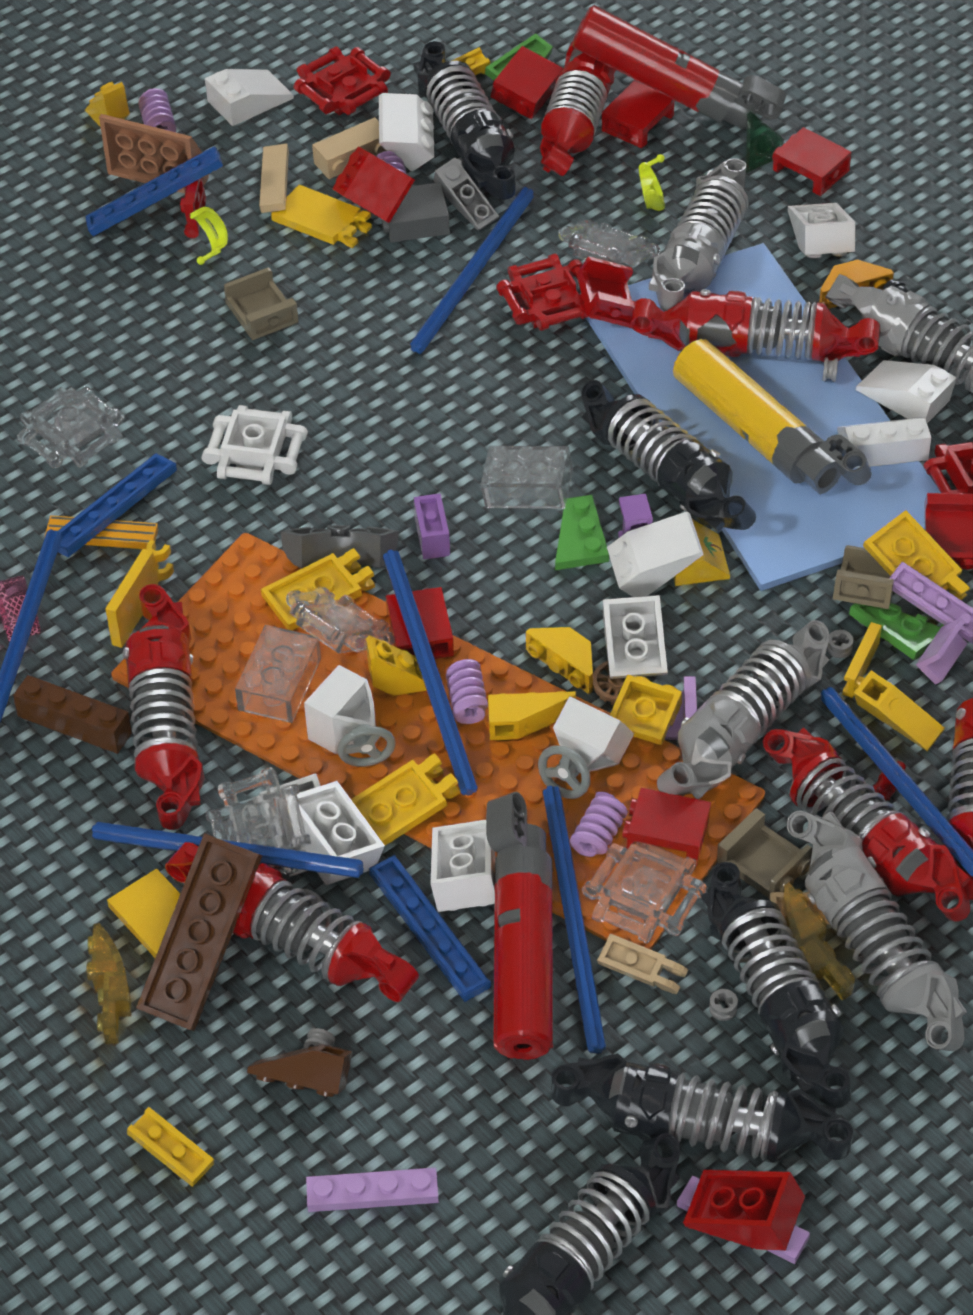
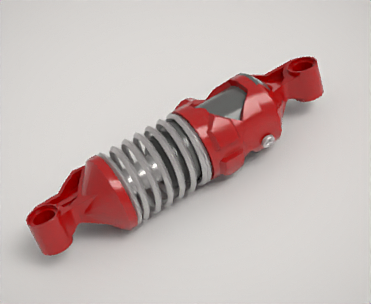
[540,40,616,176]
[631,289,880,363]

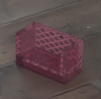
[0,575,41,642]

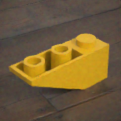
[854,670,945,752]
[488,691,576,740]

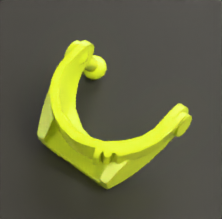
[639,154,665,211]
[190,207,228,265]

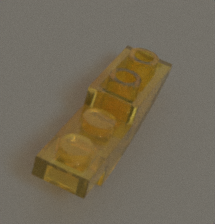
[782,882,855,1001]
[86,923,132,1044]

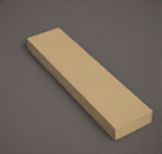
[259,144,289,213]

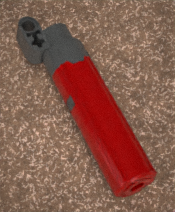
[572,5,786,130]
[486,792,553,1060]

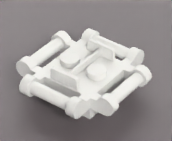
[201,405,308,485]

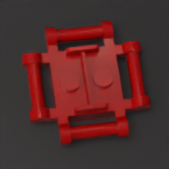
[293,46,391,116]
[496,253,588,331]
[923,442,973,494]

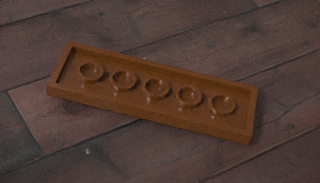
[136,833,262,1031]

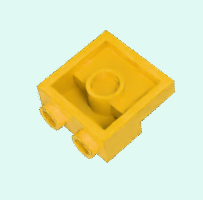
[610,674,682,745]

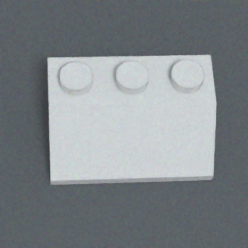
[379,93,434,172]
[837,418,931,469]

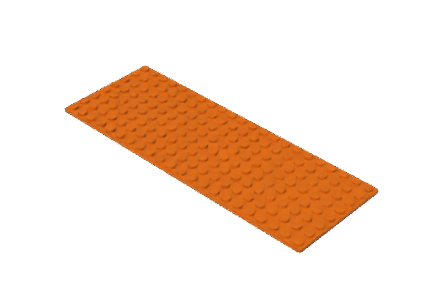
[111,533,765,950]

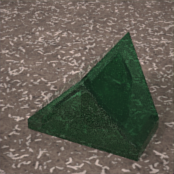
[745,111,784,173]

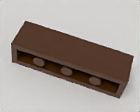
[13,675,132,754]

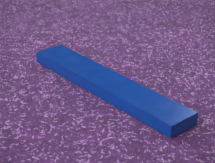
[85,146,223,236]
[58,453,177,558]
[369,855,491,1002]

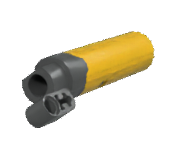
[673,339,872,495]

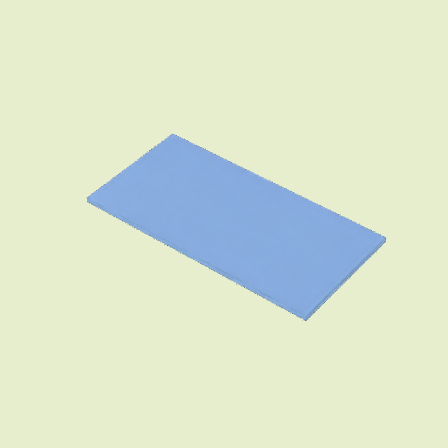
[586,243,940,591]

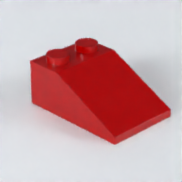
[333,146,415,223]
[683,1170,805,1251]

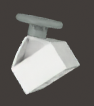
[304,665,396,767]
[538,696,634,799]

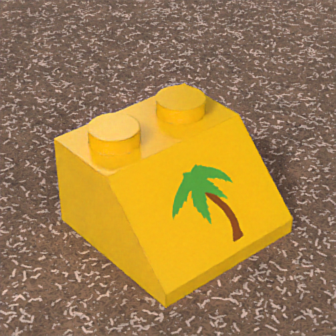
[673,519,730,586]

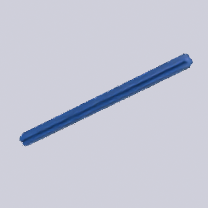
[410,187,534,354]
[0,529,62,723]
[383,549,477,796]
[821,687,973,877]
[543,785,606,1054]
[92,822,364,878]

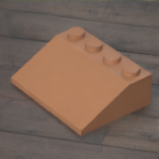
[99,114,209,193]

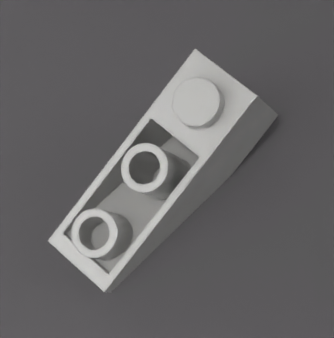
[434,157,499,231]

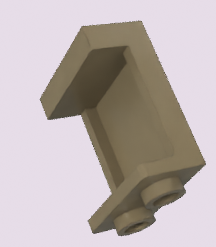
[224,267,299,340]
[833,545,894,609]
[717,808,813,899]

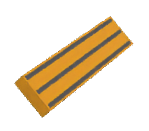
[45,515,159,550]

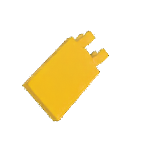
[271,184,372,248]
[863,510,970,600]
[105,540,174,648]
[261,548,375,632]
[351,753,460,846]
[107,868,180,958]

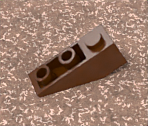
[247,1044,352,1097]

